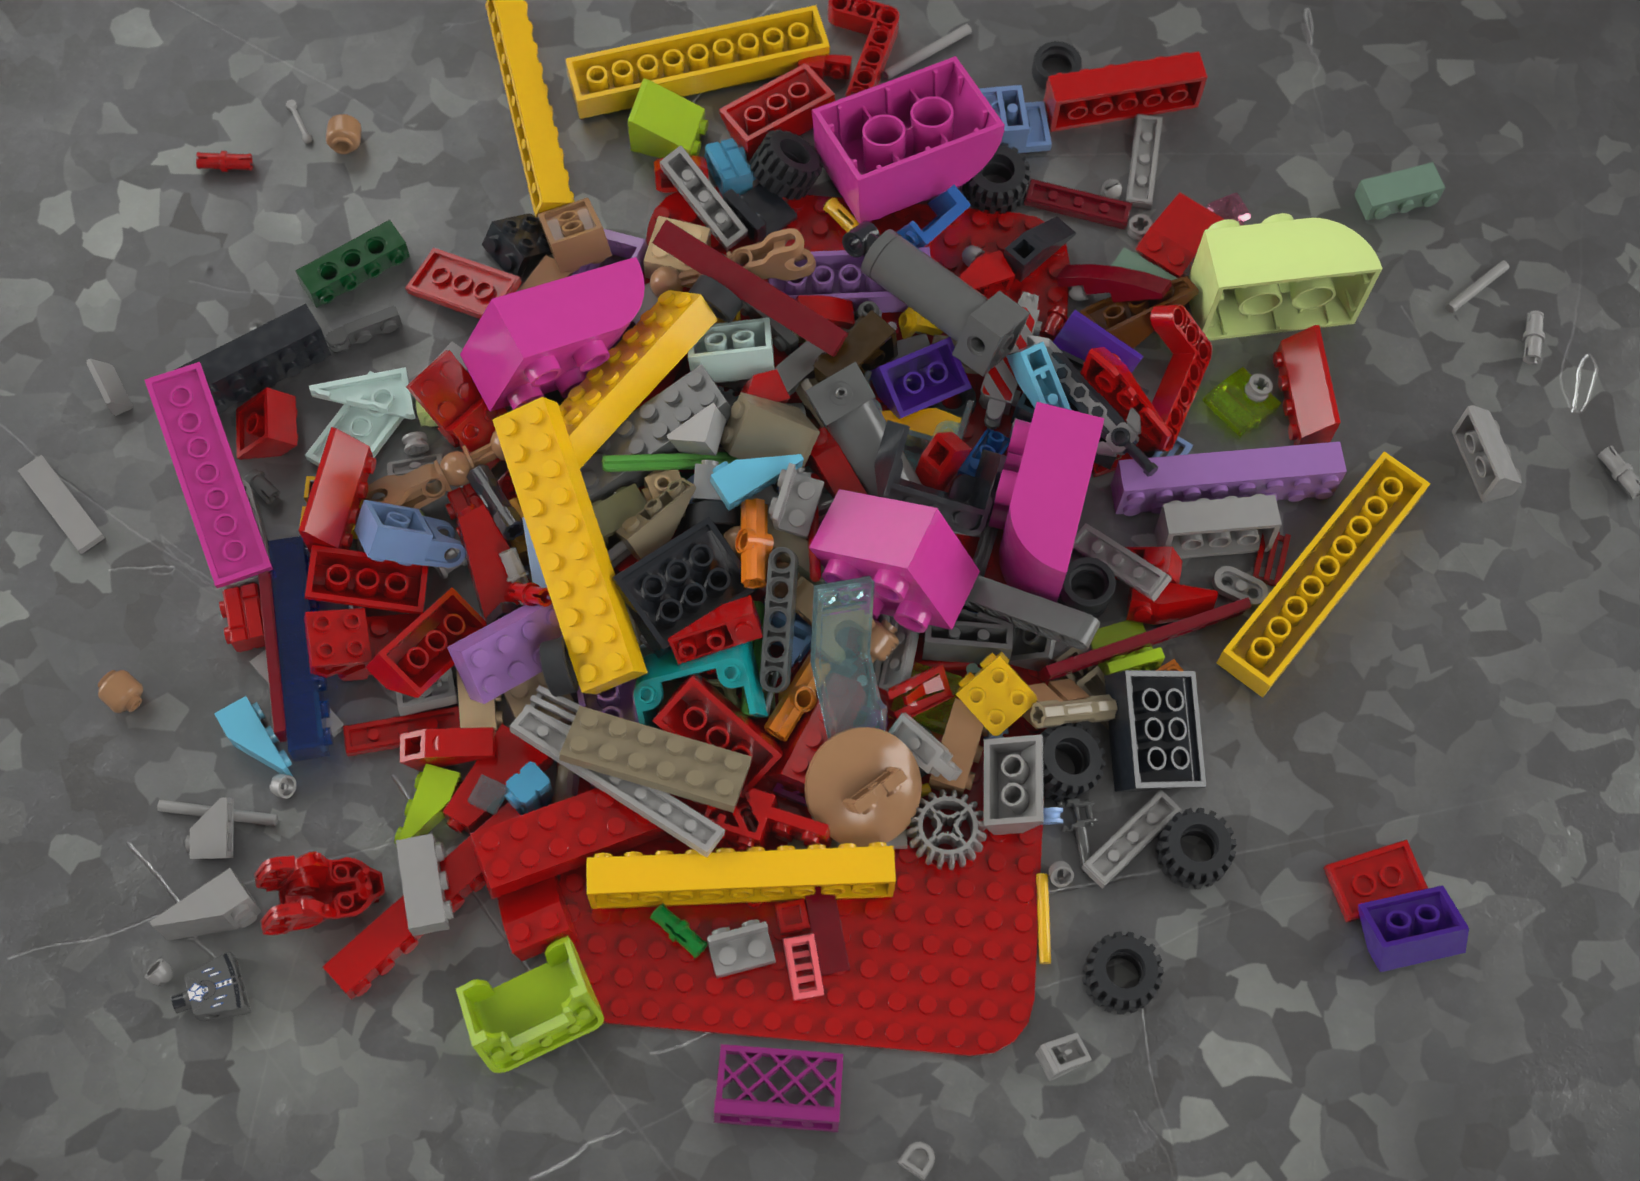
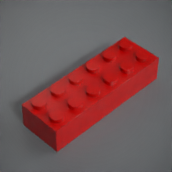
[1043,51,1208,132]

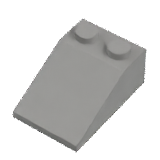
[149,868,262,941]

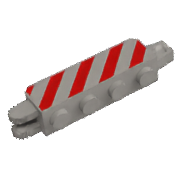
[979,292,1042,429]

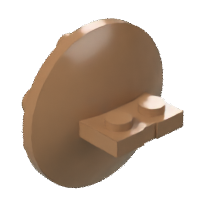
[805,727,922,847]

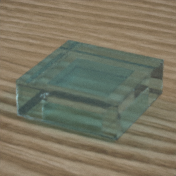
[468,775,508,815]

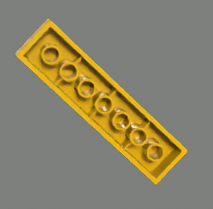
[559,290,718,468]

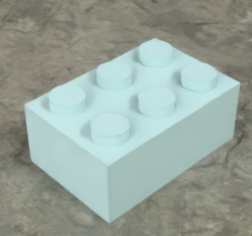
[688,318,775,383]

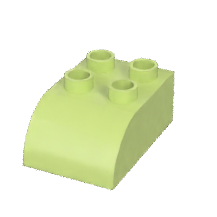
[1188,213,1382,341]

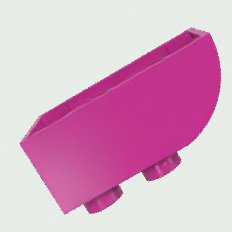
[812,56,1005,224]
[460,257,645,412]
[989,402,1105,603]

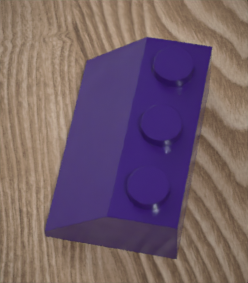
[1053,310,1143,374]
[868,337,972,419]
[1358,885,1469,972]

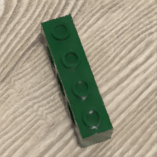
[295,220,410,308]

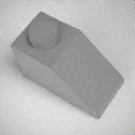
[185,797,234,859]

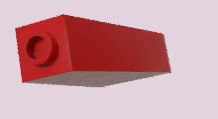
[457,503,530,621]
[443,724,554,834]

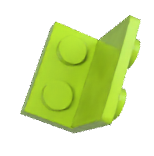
[1090,620,1165,675]

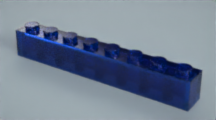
[268,536,333,762]

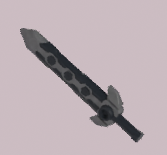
[1027,335,1158,477]

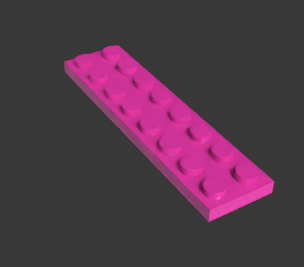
[145,362,273,589]

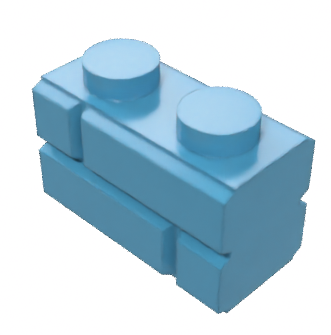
[705,138,756,197]
[505,761,554,815]

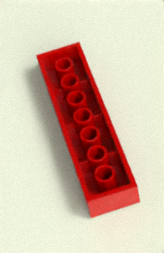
[470,788,708,899]

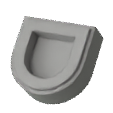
[897,1142,935,1181]

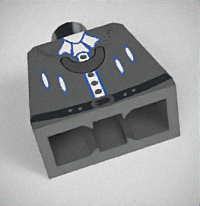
[171,952,251,1021]

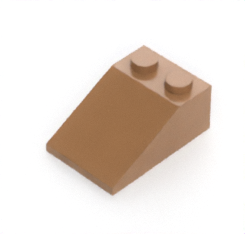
[538,197,612,273]

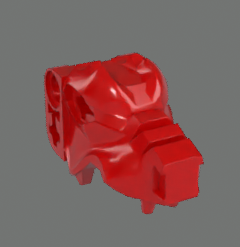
[254,851,385,935]

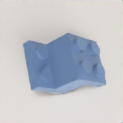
[979,85,1052,153]

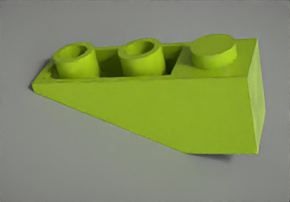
[394,764,463,848]

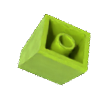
[628,78,709,158]

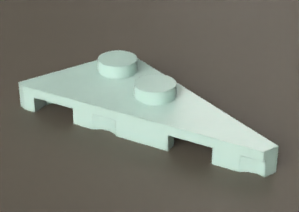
[309,367,416,420]

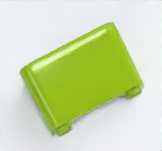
[456,936,604,1073]

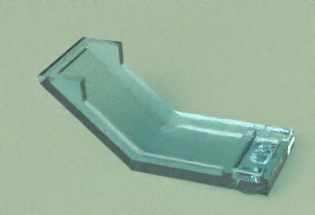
[810,576,887,739]

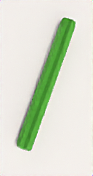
[601,452,739,472]

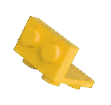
[956,651,1037,736]

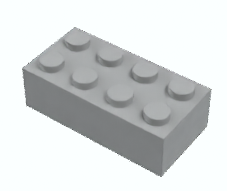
[1155,494,1282,559]

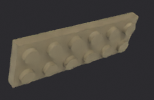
[559,706,752,812]

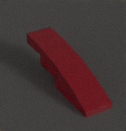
[1056,264,1172,302]

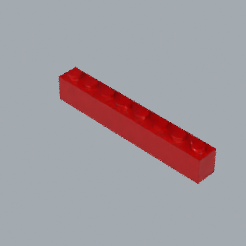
[322,802,520,999]

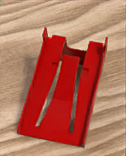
[876,663,955,719]

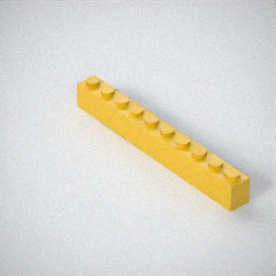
[485,0,574,218]

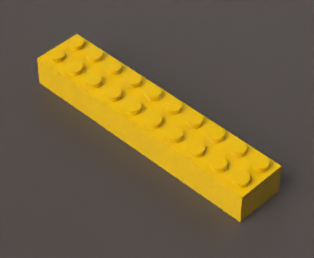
[566,5,830,119]
[493,397,648,694]
[1216,451,1431,698]
[587,842,896,909]

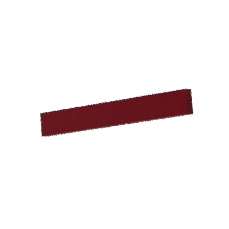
[652,219,849,357]
[1038,597,1252,683]

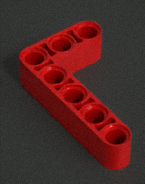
[828,0,900,97]
[1138,304,1212,452]

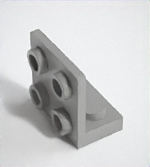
[768,463,824,538]

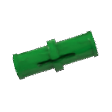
[650,904,708,958]

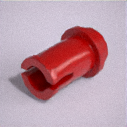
[1039,306,1068,342]

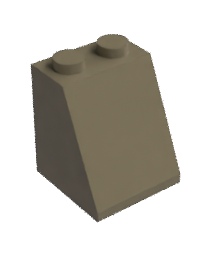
[720,392,820,468]

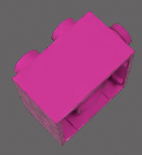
[809,489,980,633]

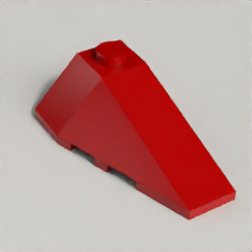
[1080,347,1172,451]

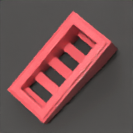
[782,933,824,1000]

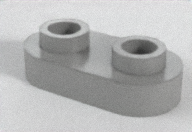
[1212,566,1268,609]

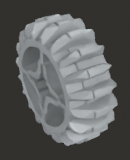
[907,789,987,870]

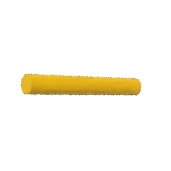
[1036,873,1051,965]

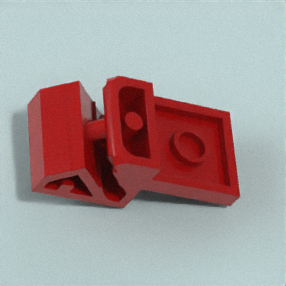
[406,350,508,470]
[304,608,420,681]
[704,788,833,852]

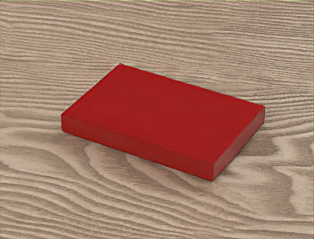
[1323,839,1428,923]

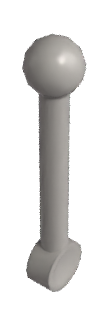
[286,100,313,143]
[765,671,779,717]

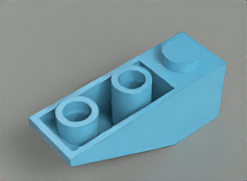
[214,696,292,776]

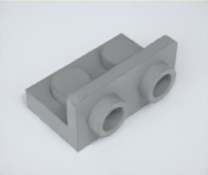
[707,919,776,978]

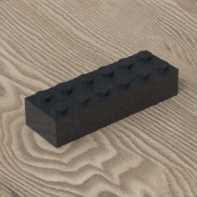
[175,303,331,414]

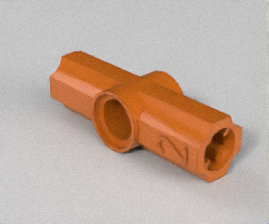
[735,498,774,589]
[764,654,831,742]

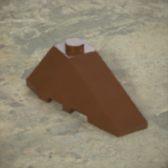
[1079,276,1199,349]

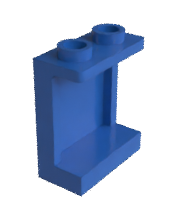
[896,184,971,248]

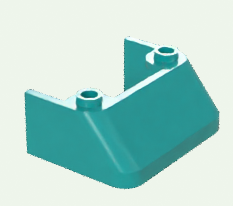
[634,641,768,729]

